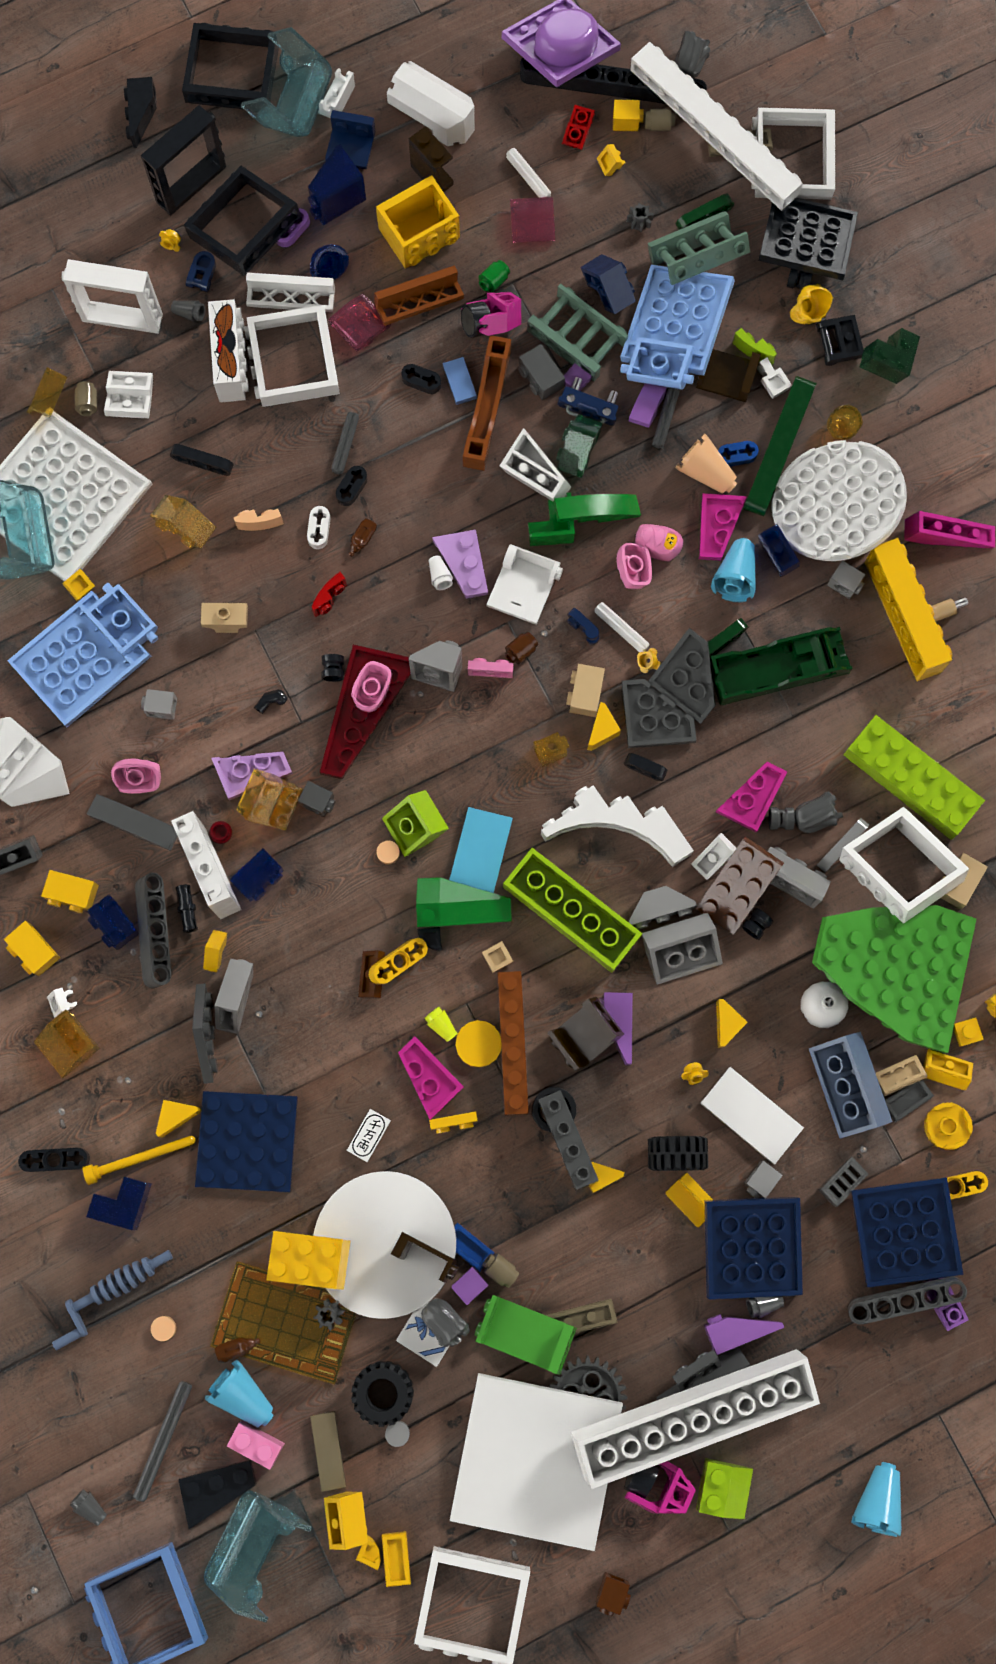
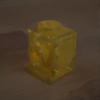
[533,732,570,767]

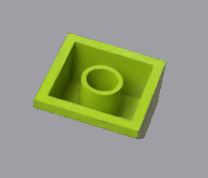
[382,790,449,857]
[696,1458,753,1519]

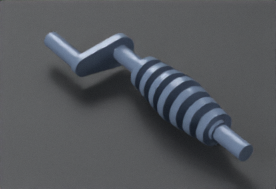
[52,1250,173,1350]

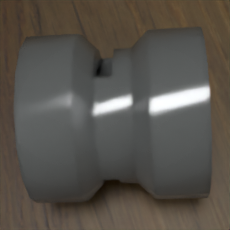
[768,807,795,830]

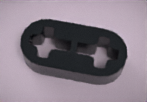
[401,364,441,394]
[336,466,367,506]
[624,753,668,781]

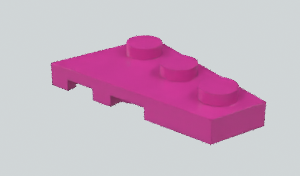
[699,493,747,561]
[716,762,787,832]
[398,1037,464,1120]

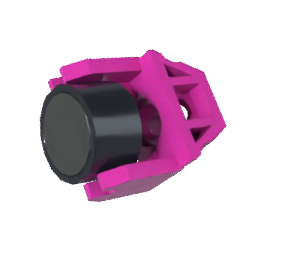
[461,292,521,338]
[624,1461,696,1514]

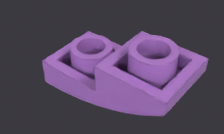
[629,384,667,428]
[923,1277,969,1331]

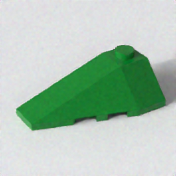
[416,877,512,927]

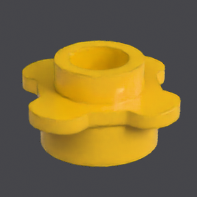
[159,229,181,252]
[637,648,661,673]
[681,1062,709,1085]

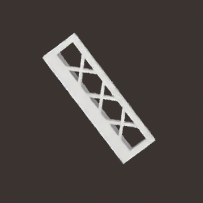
[246,273,335,312]

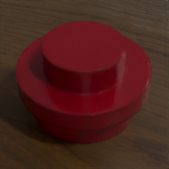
[209,821,232,844]

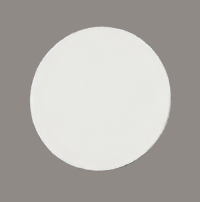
[771,440,907,561]
[313,1171,456,1319]

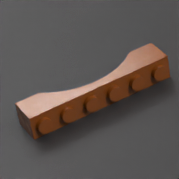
[463,335,511,471]
[498,971,529,1116]

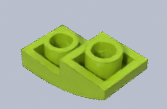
[732,328,777,365]

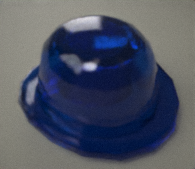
[310,244,349,280]

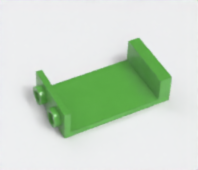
[475,1295,577,1375]

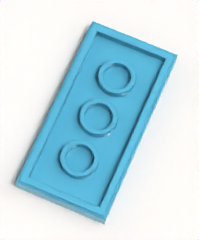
[449,807,513,893]

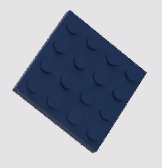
[195,1091,298,1192]
[851,1177,964,1288]
[704,1197,803,1300]

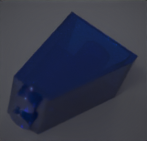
[308,144,366,226]

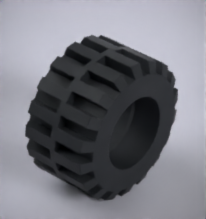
[648,1136,708,1171]
[351,1361,414,1427]

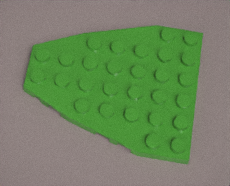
[812,905,976,1053]

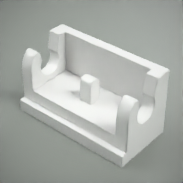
[318,68,355,118]

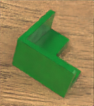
[528,492,575,546]

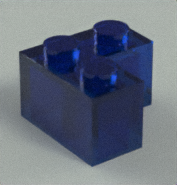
[86,1177,152,1230]

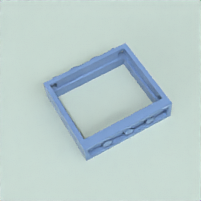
[84,1542,208,1664]

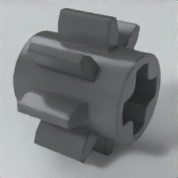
[626,203,654,232]
[313,1298,345,1331]

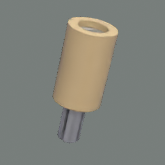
[932,598,968,622]

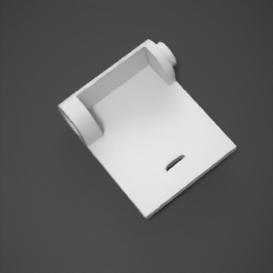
[486,544,563,625]

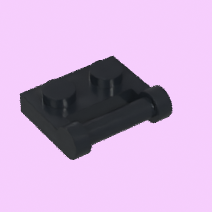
[816,315,865,366]

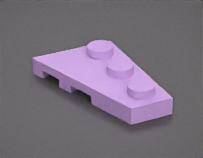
[432,530,488,599]
[211,752,292,801]

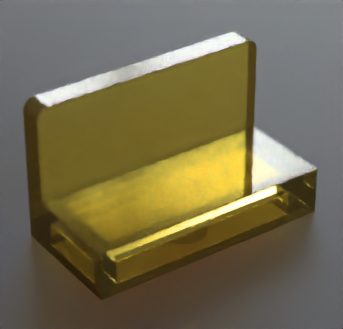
[27,367,67,418]

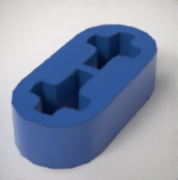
[718,441,759,467]

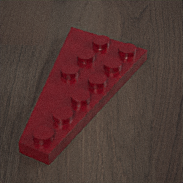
[320,644,411,779]

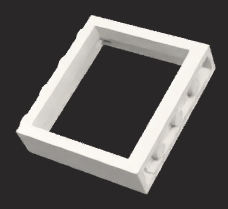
[751,108,835,200]
[62,259,163,334]
[244,305,340,407]
[839,807,969,924]
[171,811,242,919]
[414,1546,530,1664]

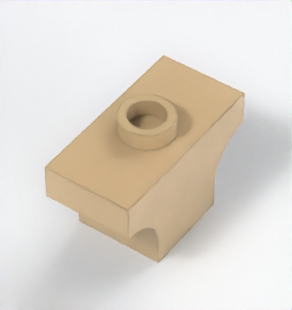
[201,603,248,633]

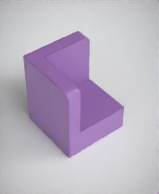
[452,1266,488,1305]

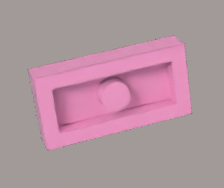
[468,658,513,678]

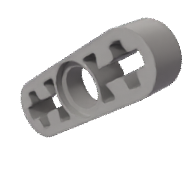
[817,818,869,873]

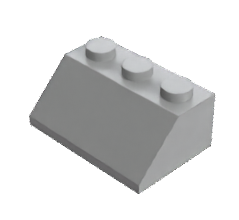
[409,640,462,692]
[767,846,831,909]
[642,913,723,985]

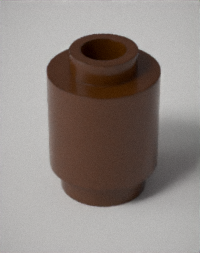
[505,632,538,664]

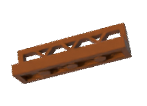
[374,265,464,326]

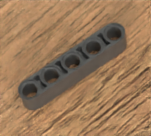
[135,872,171,989]
[848,1276,967,1325]

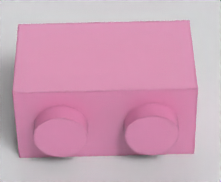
[227,1420,285,1470]

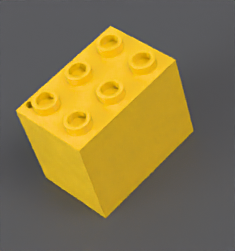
[376,175,460,269]

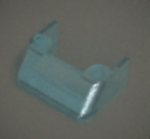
[241,27,332,137]
[0,480,55,580]
[204,1490,312,1623]

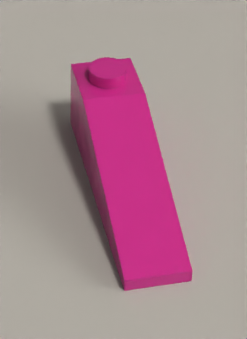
[904,511,995,549]

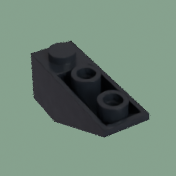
[124,77,157,148]

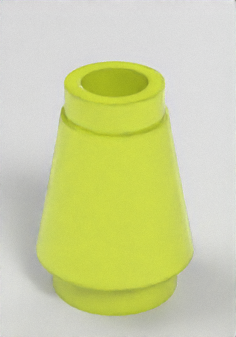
[424,1007,458,1042]

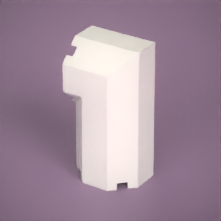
[387,61,475,146]

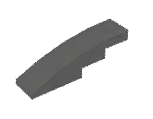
[87,794,178,851]

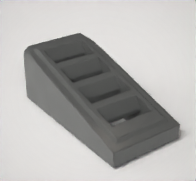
[818,1157,868,1207]

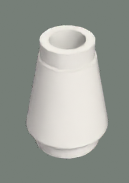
[428,556,453,590]

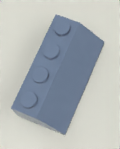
[809,1032,892,1139]

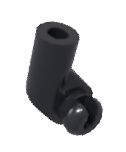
[254,689,288,714]

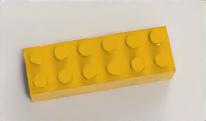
[864,538,952,682]

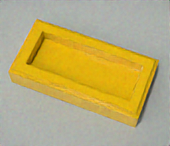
[382,1531,411,1587]

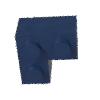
[580,254,636,314]

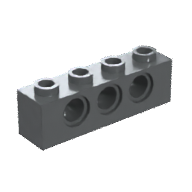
[539,1090,599,1191]

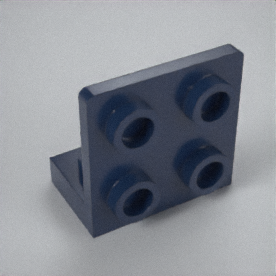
[325,110,376,169]

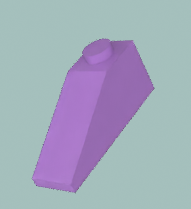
[599,992,633,1066]
[703,1314,784,1355]

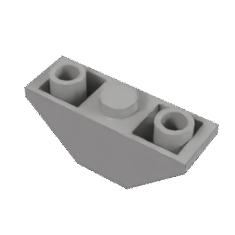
[629,886,697,930]

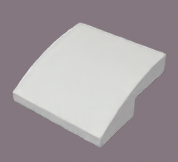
[104,371,153,418]

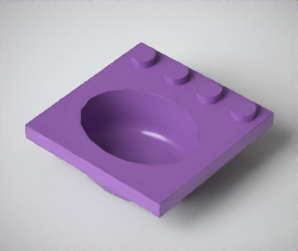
[501,0,621,87]

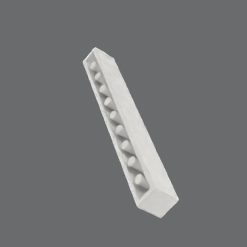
[631,42,802,211]

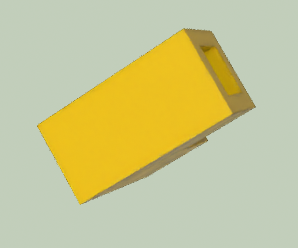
[203,930,227,972]

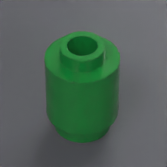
[478,260,510,292]

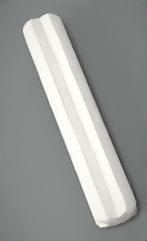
[506,148,551,201]
[595,602,649,652]

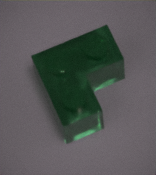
[859,328,920,384]
[556,414,603,478]

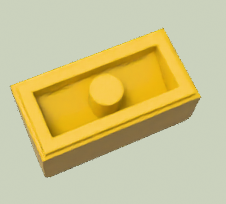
[923,1049,973,1090]

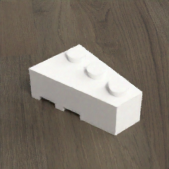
[499,428,571,501]

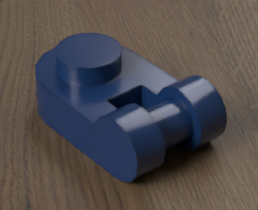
[186,251,216,292]
[567,608,599,645]

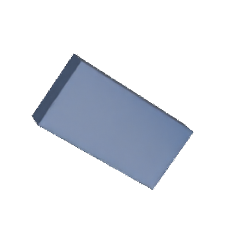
[443,357,477,405]

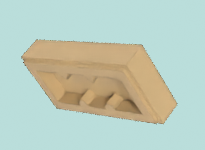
[876,1055,927,1097]

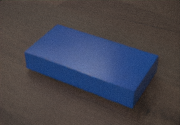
[454,1223,495,1272]

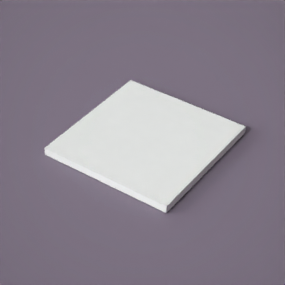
[0,408,153,581]
[450,1373,623,1551]

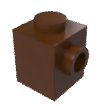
[595,1572,631,1616]

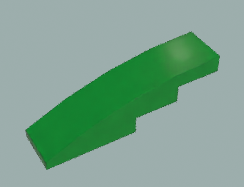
[553,494,641,523]

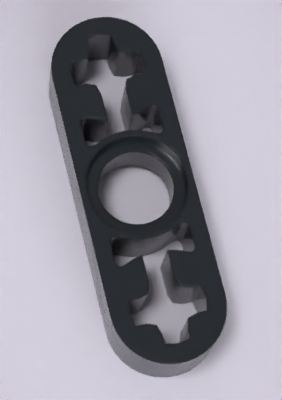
[170,444,234,476]
[18,1148,90,1172]

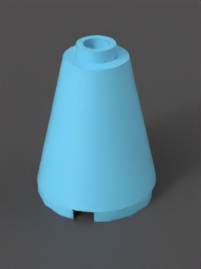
[711,538,756,602]
[205,1360,273,1427]
[851,1462,902,1537]

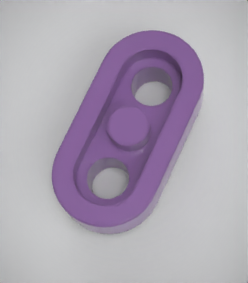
[277,208,310,247]

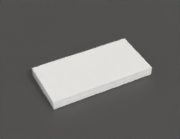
[700,1067,804,1165]

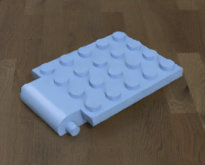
[620,265,735,390]
[7,583,158,728]

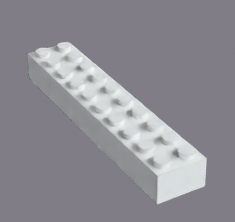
[571,1349,820,1489]

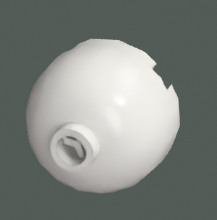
[801,981,848,1028]

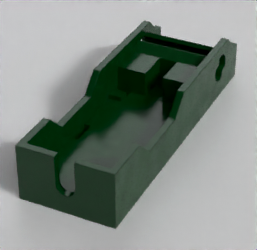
[710,627,853,706]

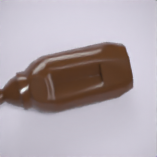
[349,518,377,557]
[215,1337,261,1363]

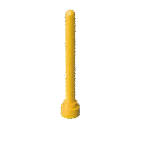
[82,1136,196,1185]

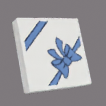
[396,1302,449,1367]

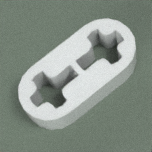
[307,506,330,549]

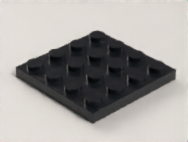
[758,198,858,281]

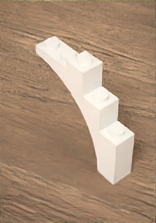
[541,785,694,867]

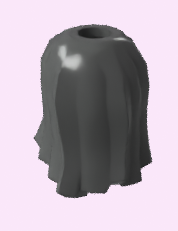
[674,31,711,78]
[794,791,843,834]
[421,1298,470,1347]

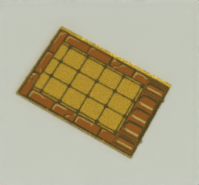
[210,1261,356,1385]

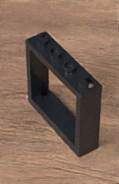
[182,23,279,112]
[141,105,226,216]
[184,165,301,276]

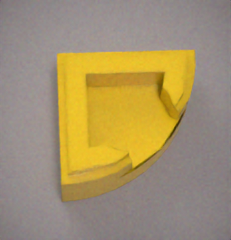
[356,1535,381,1570]

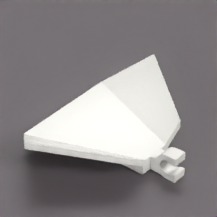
[0,717,70,807]

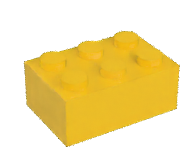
[266,1231,350,1290]

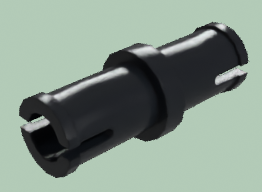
[175,884,198,933]

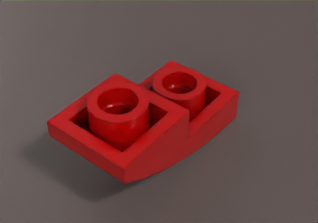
[562,105,595,150]
[312,571,347,617]

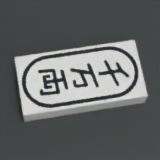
[347,1109,391,1162]

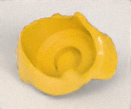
[790,284,833,325]

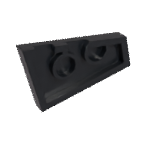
[178,1459,257,1529]

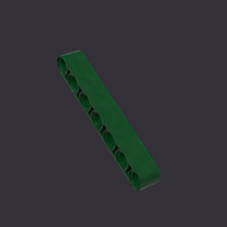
[743,376,817,517]

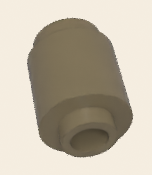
[644,108,675,131]
[75,381,97,416]
[482,1253,519,1288]

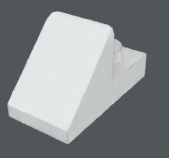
[691,833,736,880]

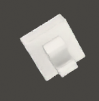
[47,988,77,1018]

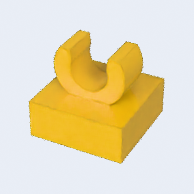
[596,144,626,176]

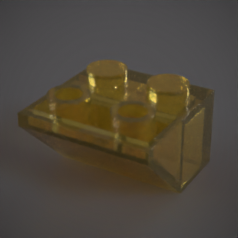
[236,769,303,831]
[34,1010,100,1078]

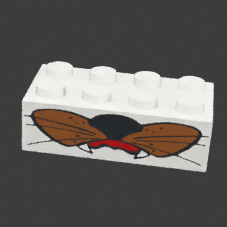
[208,299,249,402]

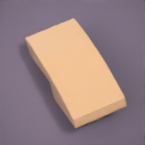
[234,509,284,531]

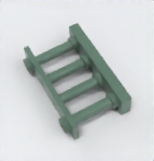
[647,211,750,285]
[527,283,628,382]

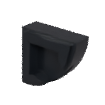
[417,927,442,951]

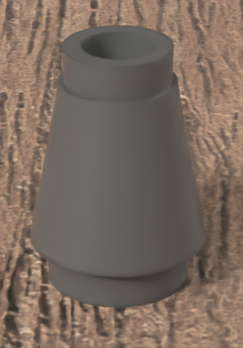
[171,300,205,322]
[746,1296,784,1319]
[70,1489,107,1526]

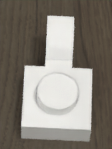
[757,358,792,399]

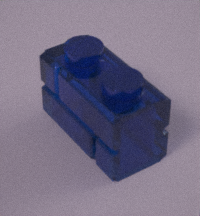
[758,524,800,578]
[229,848,284,902]
[87,894,139,950]

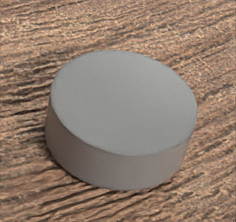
[385,1421,410,1447]

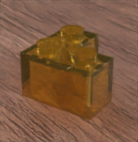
[150,495,216,548]

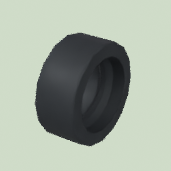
[532,1087,576,1133]

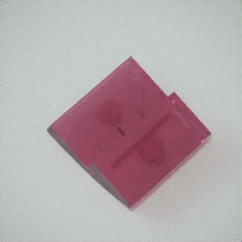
[510,197,555,243]
[328,293,391,352]

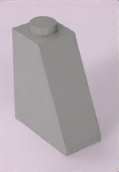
[214,958,253,1034]

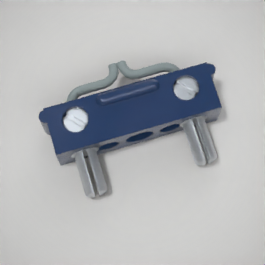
[558,377,619,426]

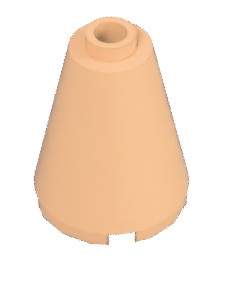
[675,433,737,494]

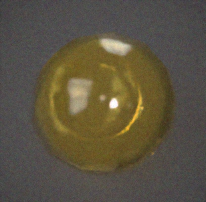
[827,404,863,440]

